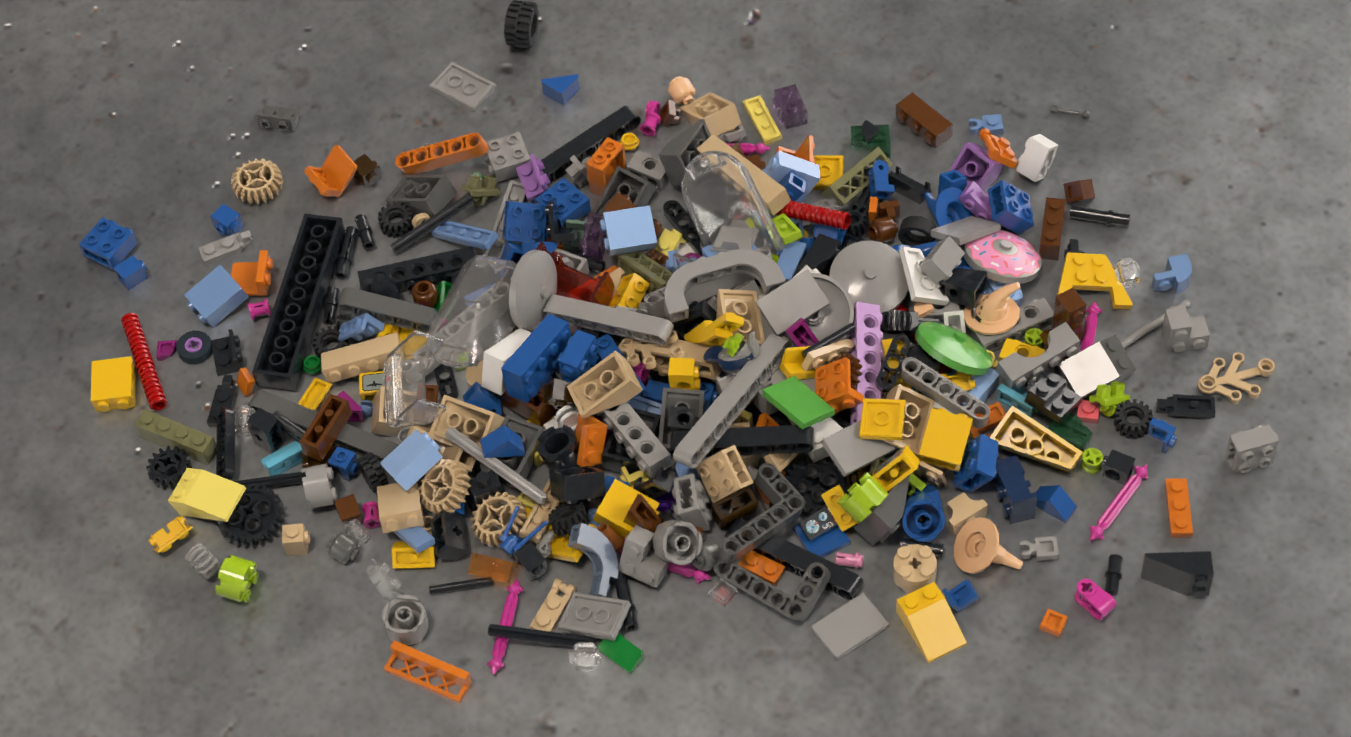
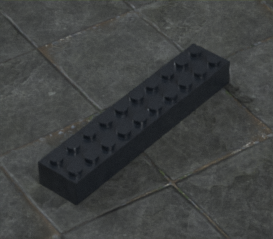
[252,213,346,391]

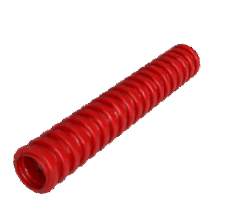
[743,195,851,230]
[121,313,167,411]

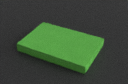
[762,376,835,429]

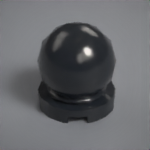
[536,425,580,470]

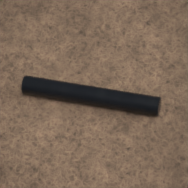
[801,323,855,358]
[429,577,493,595]

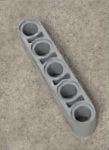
[901,357,990,428]

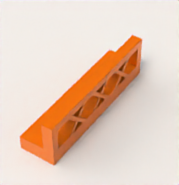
[384,640,472,704]

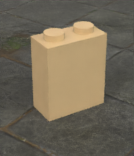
[377,481,425,534]

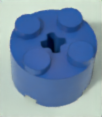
[900,494,945,542]

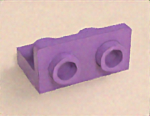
[516,154,551,202]
[958,180,994,222]

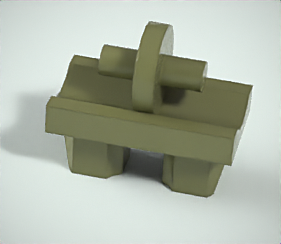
[461,175,500,207]

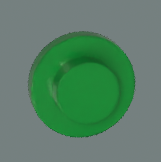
[303,355,322,375]

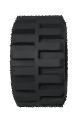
[504,0,539,49]

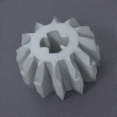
[185,543,221,579]

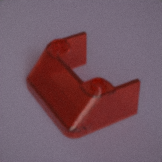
[536,242,615,306]

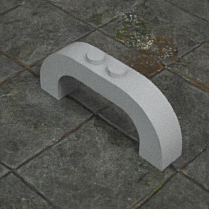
[664,249,786,322]

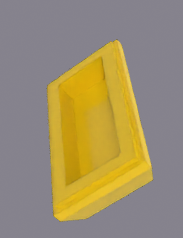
[297,377,332,411]

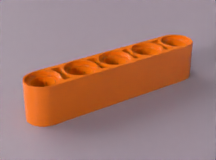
[395,132,488,175]

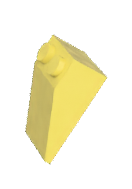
[168,468,246,522]

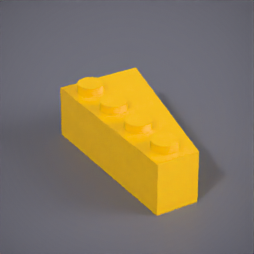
[990,406,1083,473]

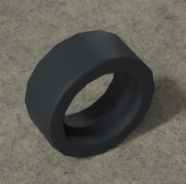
[898,215,937,246]

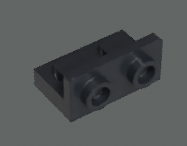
[211,329,243,376]

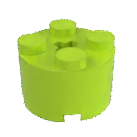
[837,472,888,523]
[215,555,259,603]

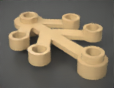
[618,330,688,370]
[1197,352,1275,404]

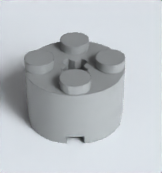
[301,463,339,509]
[653,520,702,565]
[382,595,429,645]

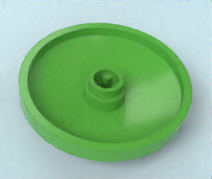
[915,321,992,375]

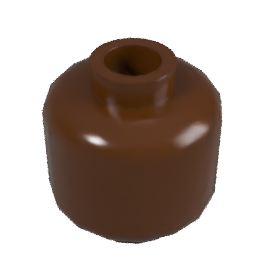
[868,217,898,243]
[411,281,438,308]

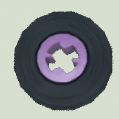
[176,331,212,364]

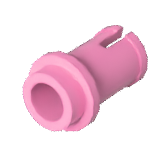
[836,552,863,569]

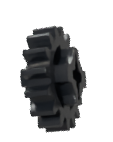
[146,446,192,489]

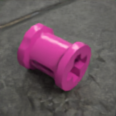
[248,298,271,320]
[362,501,381,529]

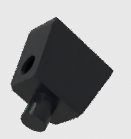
[939,268,987,308]
[465,471,506,514]

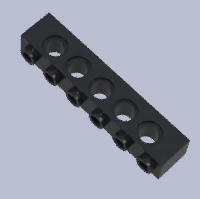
[357,246,477,296]

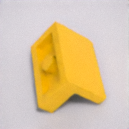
[779,346,815,379]
[391,541,436,569]

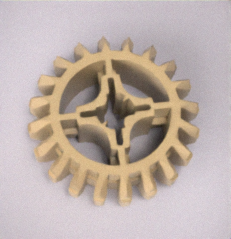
[231,158,283,205]
[418,459,471,514]
[470,492,527,547]

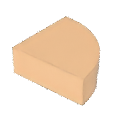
[914,301,934,318]

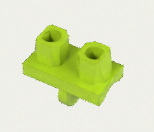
[1089,381,1130,417]

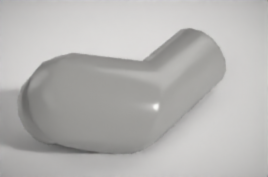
[536,530,556,558]

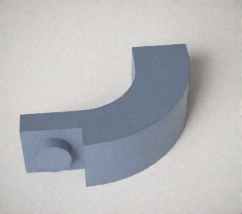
[568,523,619,597]

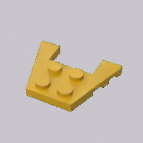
[1057,252,1133,310]

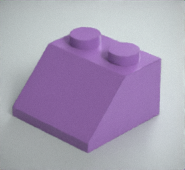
[949,142,1005,191]

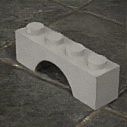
[996,322,1080,389]

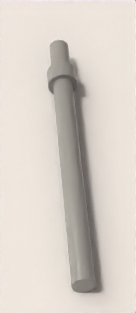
[1120,299,1191,348]

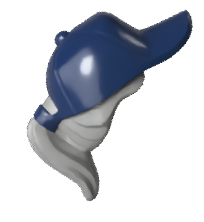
[703,331,760,372]

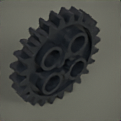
[784,456,849,518]
[217,484,285,548]

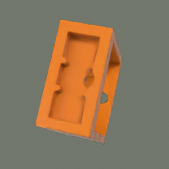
[586,137,627,197]

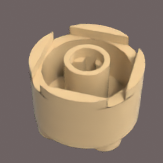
[893,544,937,594]

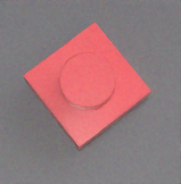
[1077,400,1100,424]

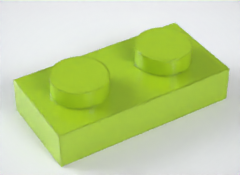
[767,213,802,245]

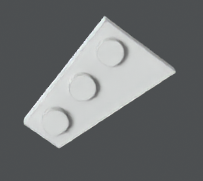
[899,247,950,306]

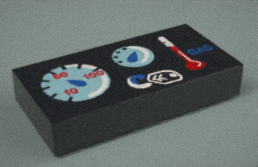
[798,506,837,541]

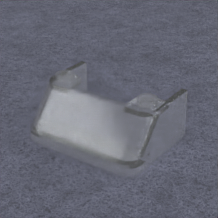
[384,331,446,428]

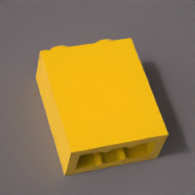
[91,356,136,412]
[918,408,973,472]
[593,479,659,538]

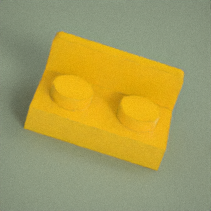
[608,273,649,309]

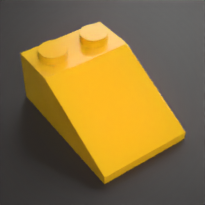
[896,582,967,663]

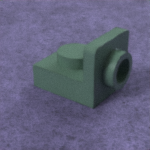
[563,219,587,252]

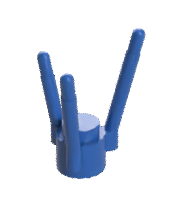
[499,506,548,556]

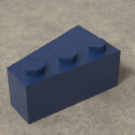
[991,455,1037,524]

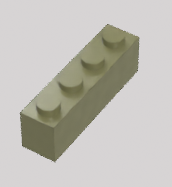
[134,409,216,466]

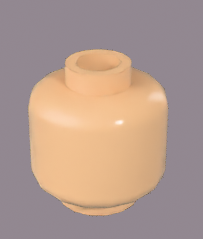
[668,76,696,105]

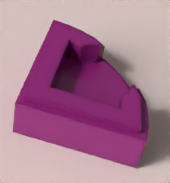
[156,340,178,361]

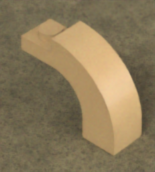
[406,425,476,471]

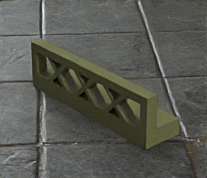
[821,147,893,206]
[617,251,673,294]

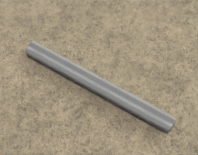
[445,427,547,504]

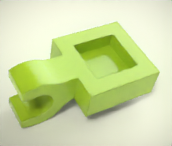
[722,333,745,357]

